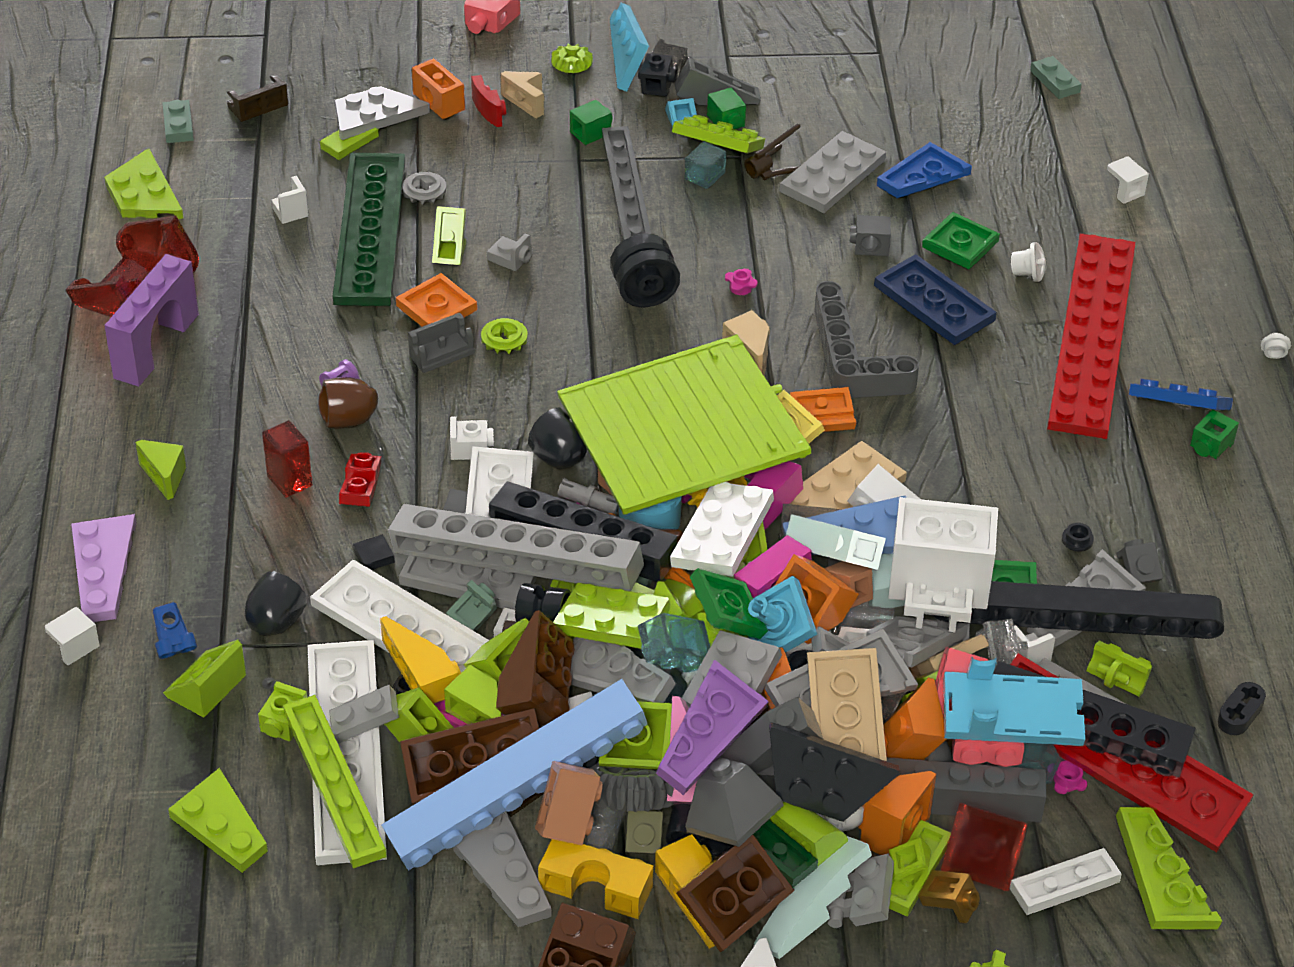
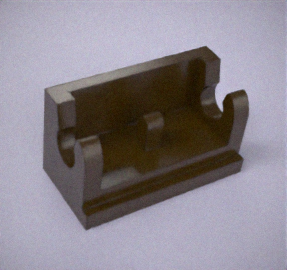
[227,75,288,122]

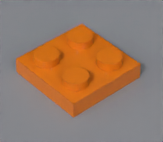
[396,273,477,327]

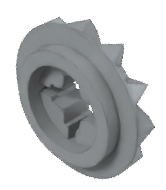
[402,172,446,205]

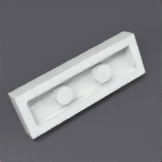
[1010,848,1122,915]

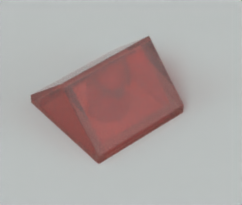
[941,803,1028,892]

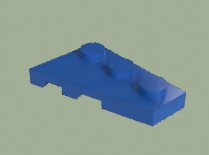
[877,142,972,198]
[1129,379,1233,410]

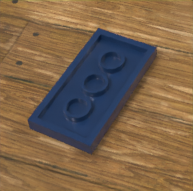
[874,254,997,345]

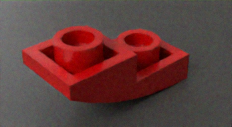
[471,75,506,127]
[339,452,381,507]

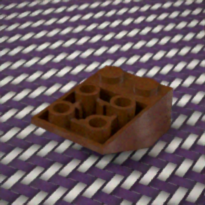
[496,610,575,728]
[538,902,636,967]

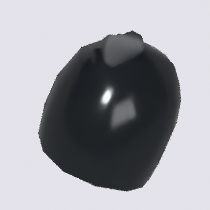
[528,407,588,470]
[245,571,307,636]

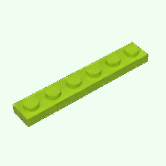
[283,695,387,869]

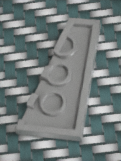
[765,629,918,708]
[571,637,676,703]
[453,811,552,927]

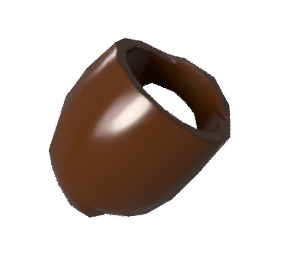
[318,377,379,429]

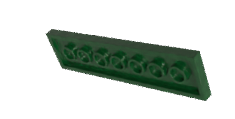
[332,153,405,306]

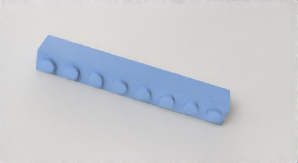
[381,679,647,871]

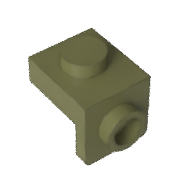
[625,810,663,855]

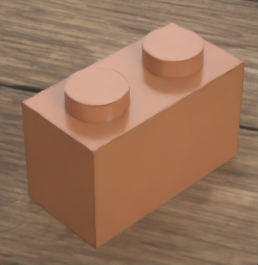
[535,761,602,845]

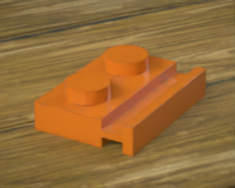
[790,387,856,432]

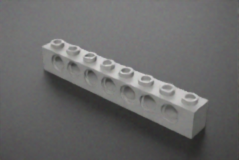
[388,504,644,591]

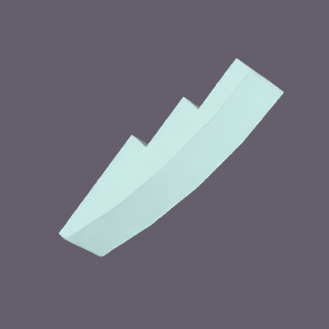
[754,836,872,959]

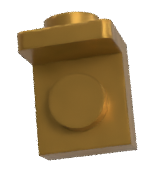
[918,870,980,923]

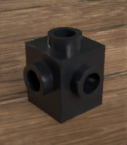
[638,53,677,96]

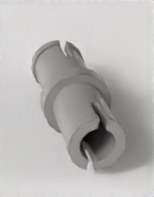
[557,478,619,516]

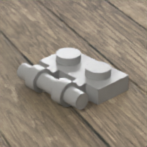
[826,854,894,928]

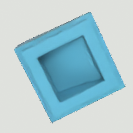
[665,98,697,128]

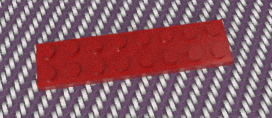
[1010,653,1254,853]

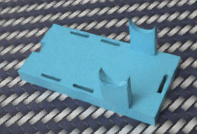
[943,657,1085,746]

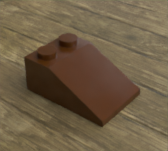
[676,834,795,952]

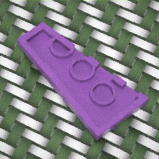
[656,660,768,795]

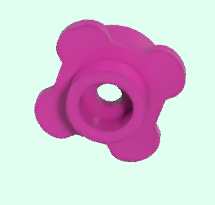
[725,268,758,295]
[1048,760,1087,794]

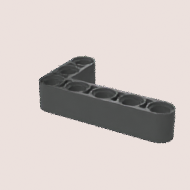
[814,281,919,398]

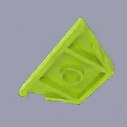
[104,149,183,219]

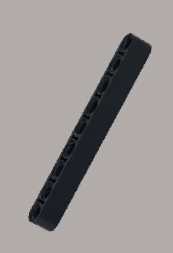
[933,581,1224,639]

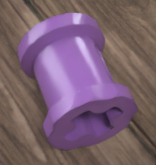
[319,359,359,386]

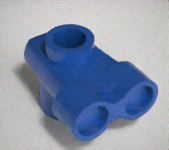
[153,602,197,659]

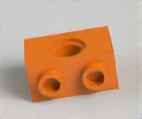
[412,58,465,119]

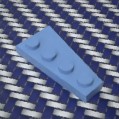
[783,496,906,555]

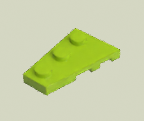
[168,768,268,873]

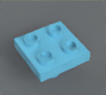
[748,576,817,653]

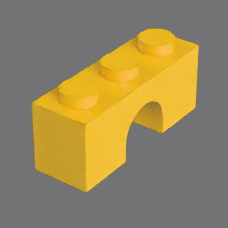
[538,839,653,919]

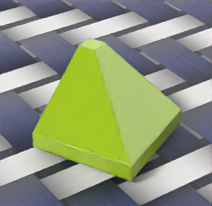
[889,837,931,881]

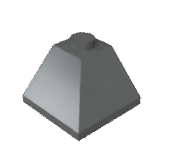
[685,757,784,847]

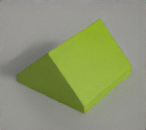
[163,639,246,718]

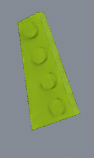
[1116,807,1222,930]

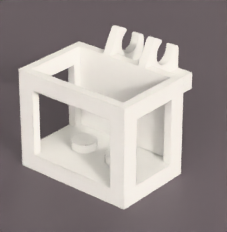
[888,497,998,633]

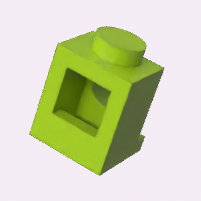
[258,681,307,741]

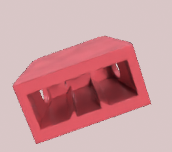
[464,0,520,34]

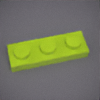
[889,820,953,917]

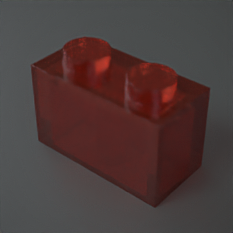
[262,420,313,498]

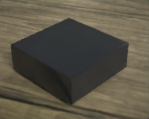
[353,534,395,570]

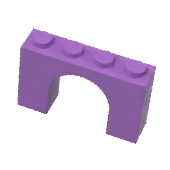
[104,254,199,387]

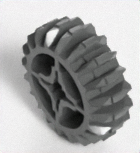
[590,763,674,812]

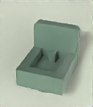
[446,580,497,632]

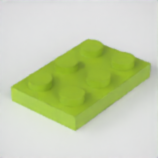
[672,115,766,153]
[553,583,670,650]

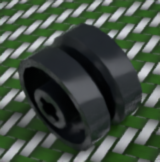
[610,233,680,308]

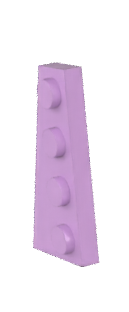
[71,514,136,622]

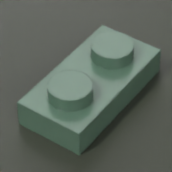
[1030,56,1082,99]
[162,100,194,143]

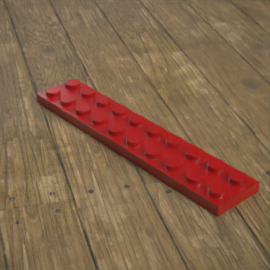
[1047,233,1136,439]

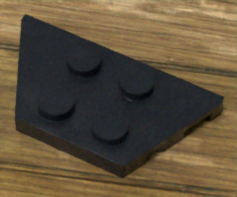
[769,722,900,822]

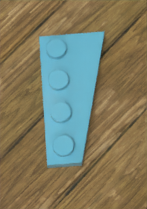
[610,3,649,92]

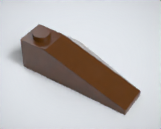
[400,708,539,805]

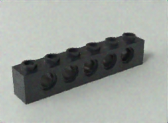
[489,481,677,582]
[993,661,1196,778]

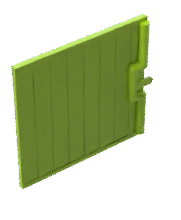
[557,334,812,515]

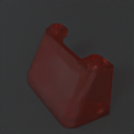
[65,215,199,317]

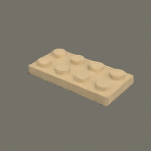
[782,441,907,518]
[807,648,887,761]

